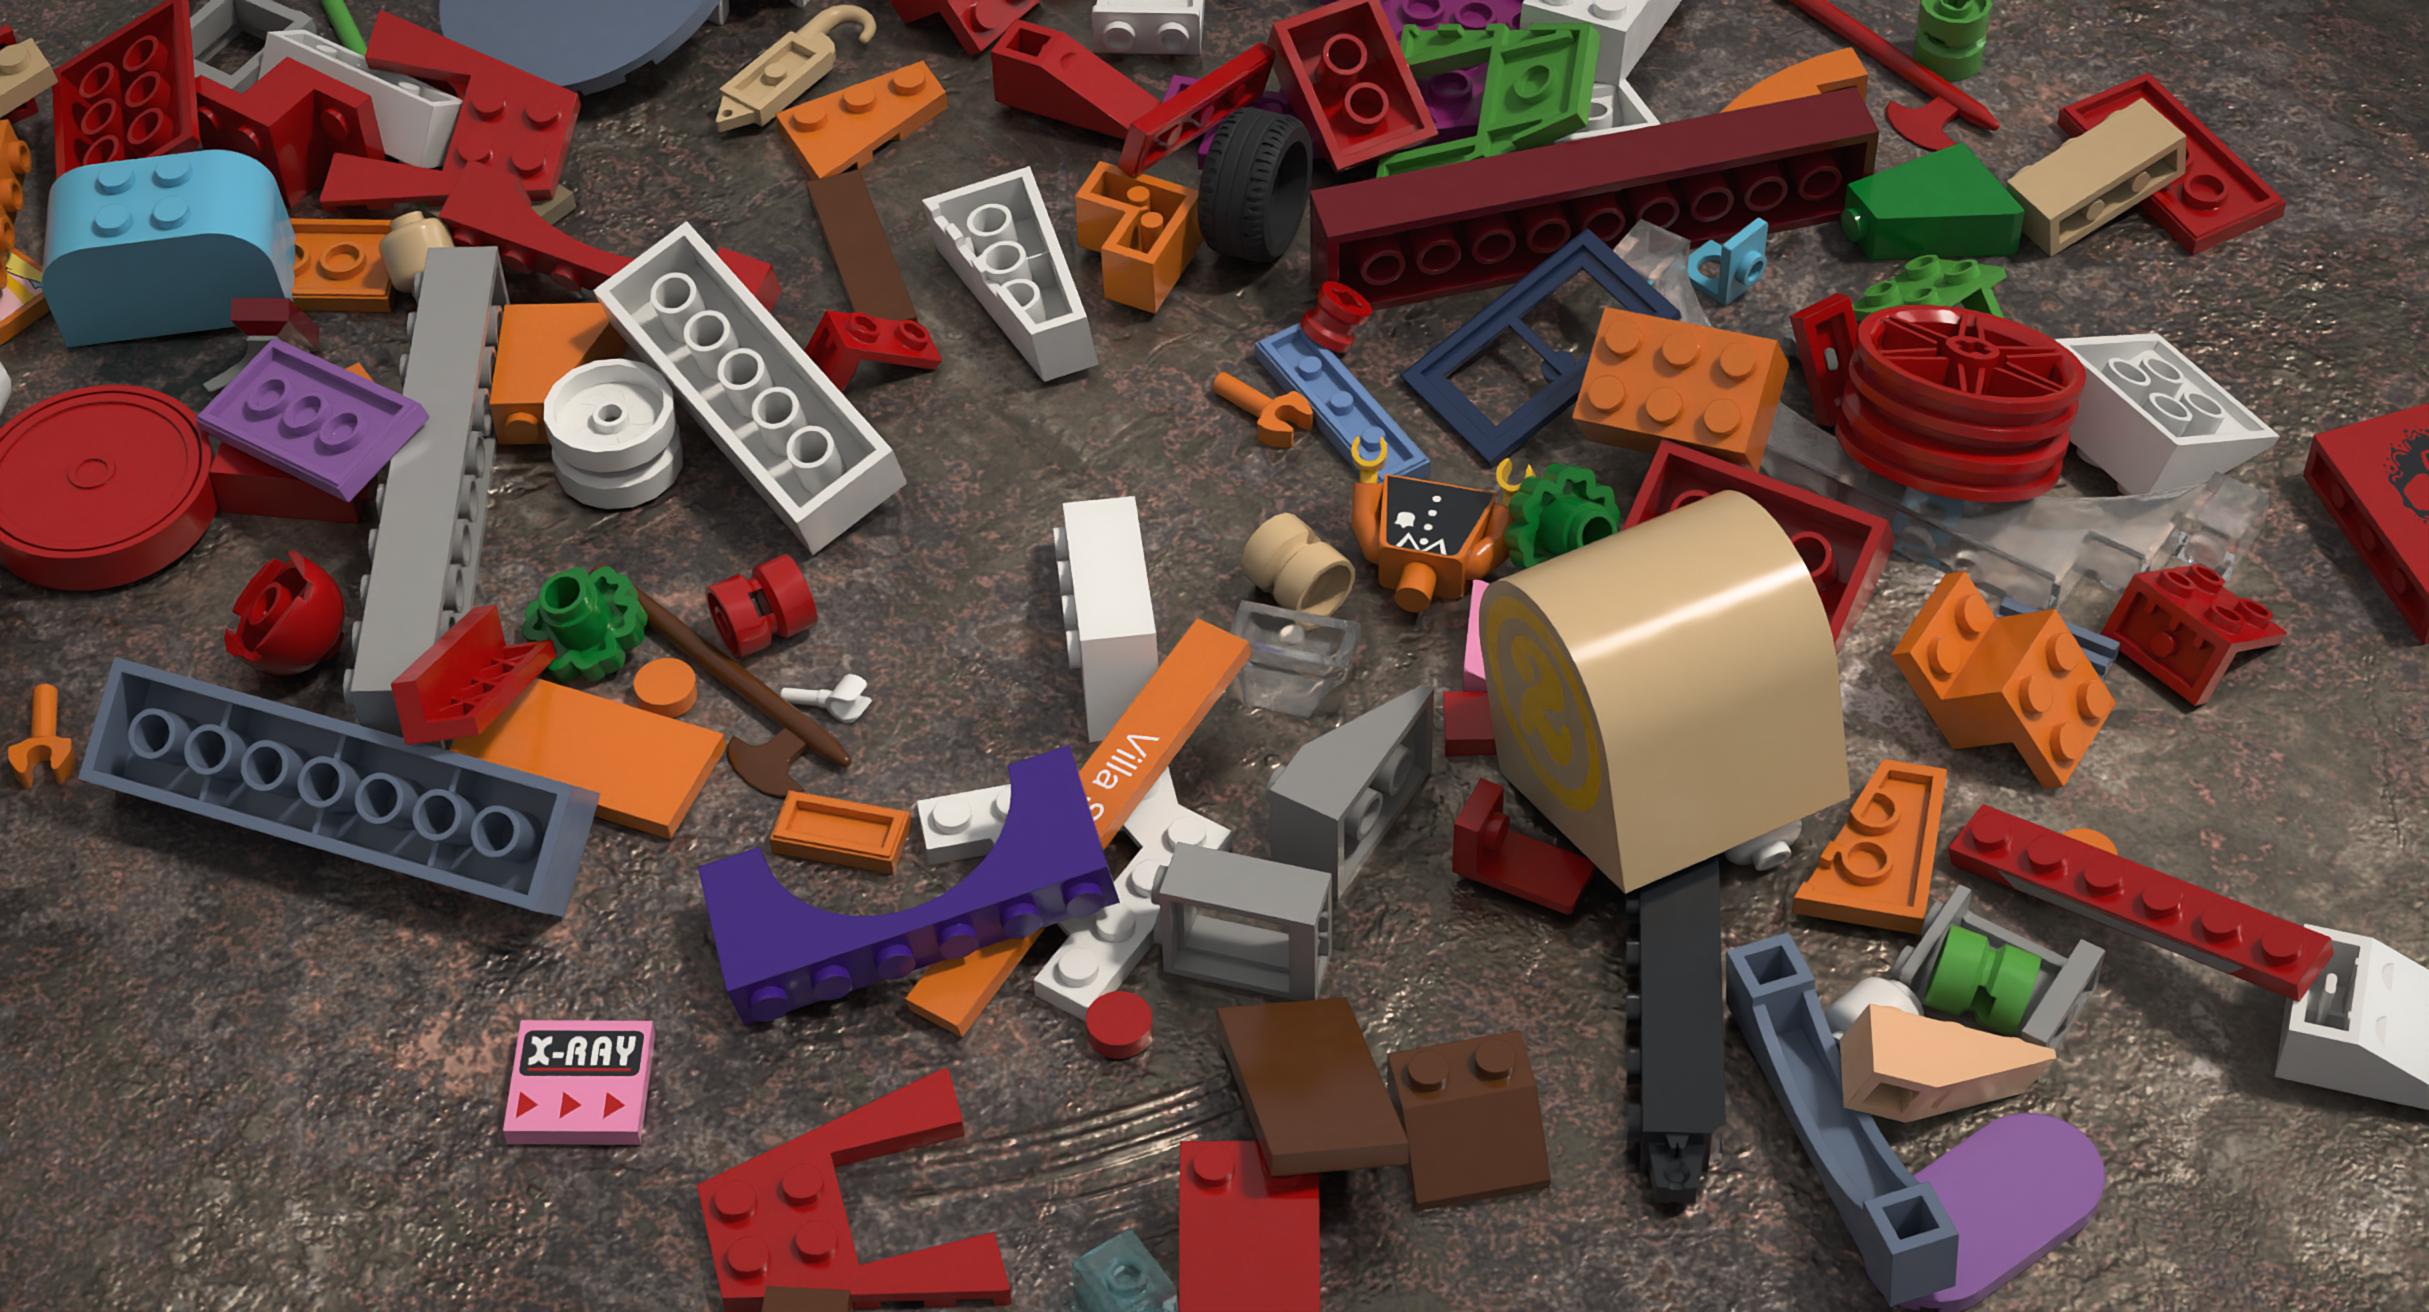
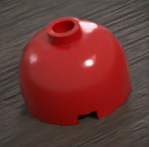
[224,550,345,677]

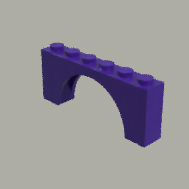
[698,745,1120,1026]

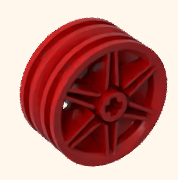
[1835,305,2086,502]

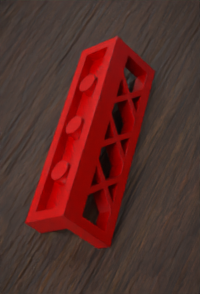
[391,605,557,745]

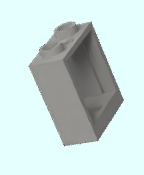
[190,0,317,94]
[1151,842,1332,1001]

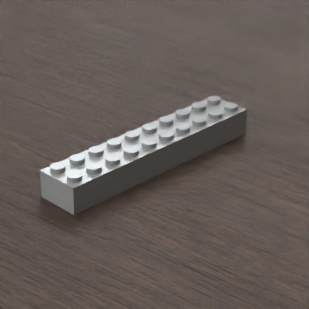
[343,246,510,750]

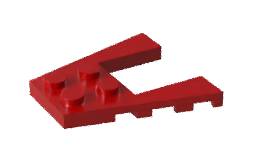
[319,10,581,212]
[697,1067,1012,1312]

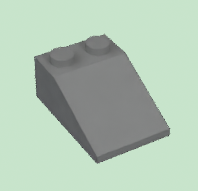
[1265,684,1434,900]

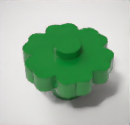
[1504,463,1620,569]
[521,566,648,683]

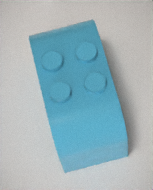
[41,150,296,348]

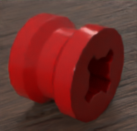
[1300,281,1372,353]

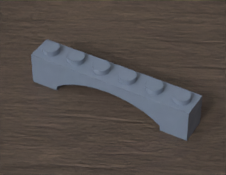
[1726,932,1959,1307]

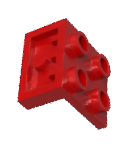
[2100,564,2287,706]

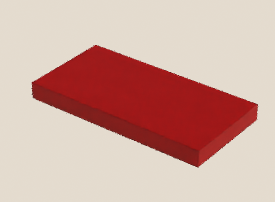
[2057,72,2286,256]

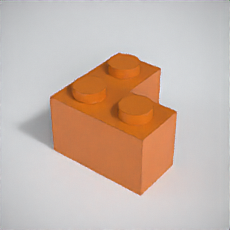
[1075,161,1204,314]

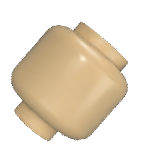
[379,211,457,299]

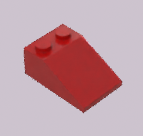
[1266,0,1439,174]
[1179,1141,1320,1312]

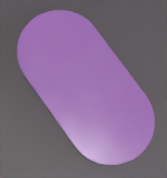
[1863,1113,2105,1312]

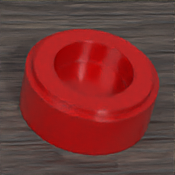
[1086,991,1153,1059]

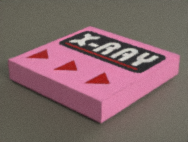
[503,1020,655,1145]

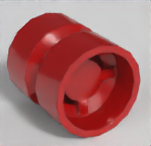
[705,554,818,659]

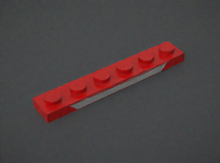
[1948,804,2334,1002]

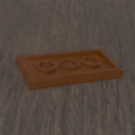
[1216,997,1409,1177]

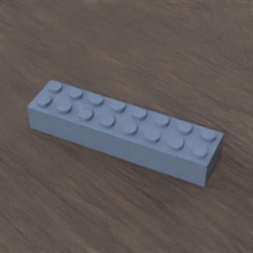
[78,657,601,917]

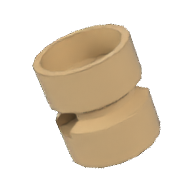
[1240,513,1355,626]

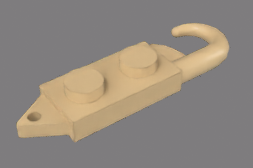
[716,4,877,132]

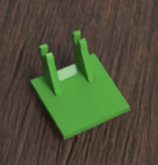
[1852,255,2007,321]

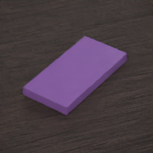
[195,338,430,503]

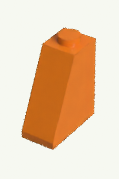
[489,303,627,445]

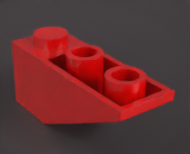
[991,18,1162,140]

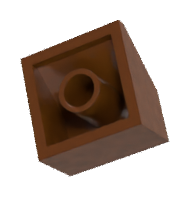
[1387,1030,1551,1211]

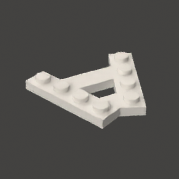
[917,766,1232,1022]

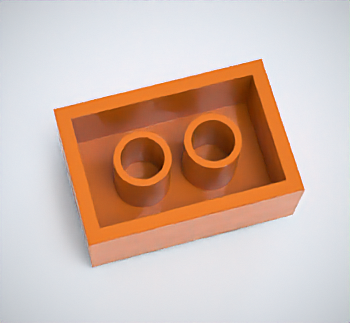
[1572,307,1789,473]

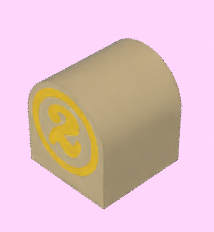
[1479,490,1851,893]

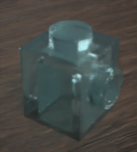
[1071,1228,1178,1312]

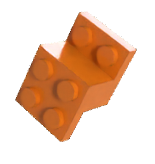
[1891,571,2116,789]

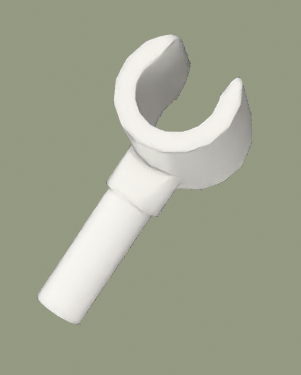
[781,674,872,723]

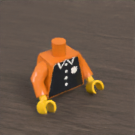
[1351,436,1536,613]

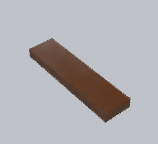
[806,170,918,323]

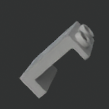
[1890,884,2106,1082]

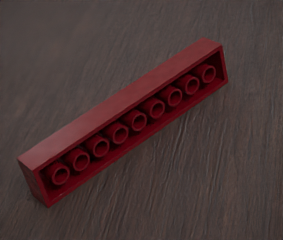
[1310,87,1879,311]

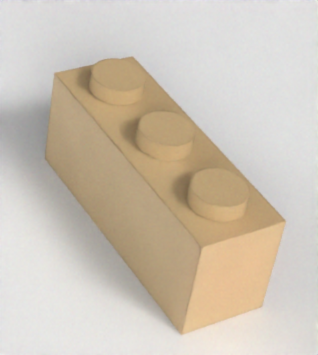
[2007,98,2186,257]

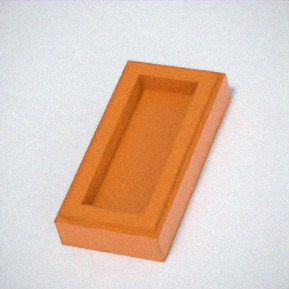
[769,790,912,875]

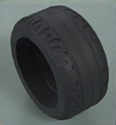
[1198,107,1313,262]

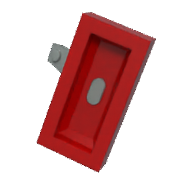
[1782,293,1858,427]

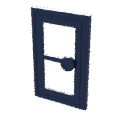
[1400,228,1682,468]

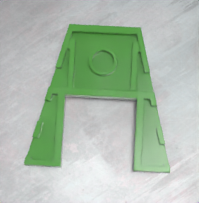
[1376,23,1601,178]

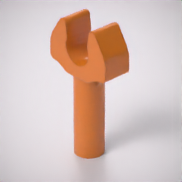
[1212,372,1313,448]
[8,684,77,789]

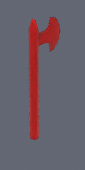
[1788,0,2000,151]

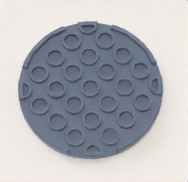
[439,0,720,96]

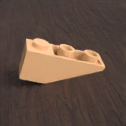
[1840,1003,2056,1123]

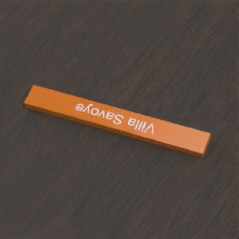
[905,618,1252,1038]

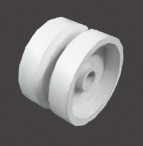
[544,358,683,509]

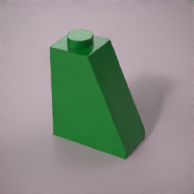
[1841,142,2025,260]

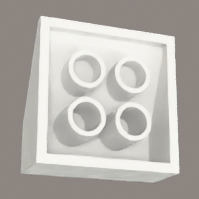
[2054,333,2280,504]

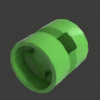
[1913,0,1992,81]
[1922,924,2042,1037]

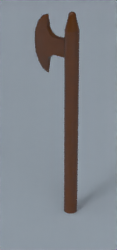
[589,562,852,797]

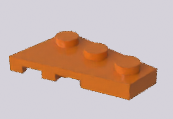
[775,61,948,180]
[1791,759,1947,935]

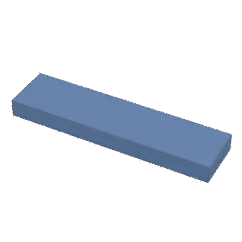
[1255,323,1431,483]

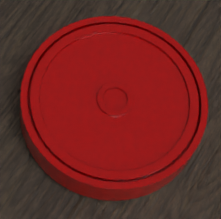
[0,385,219,591]

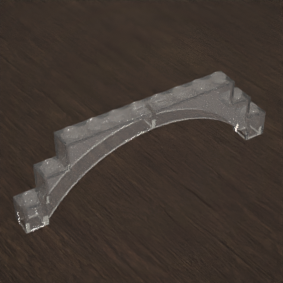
[1602,219,2271,613]

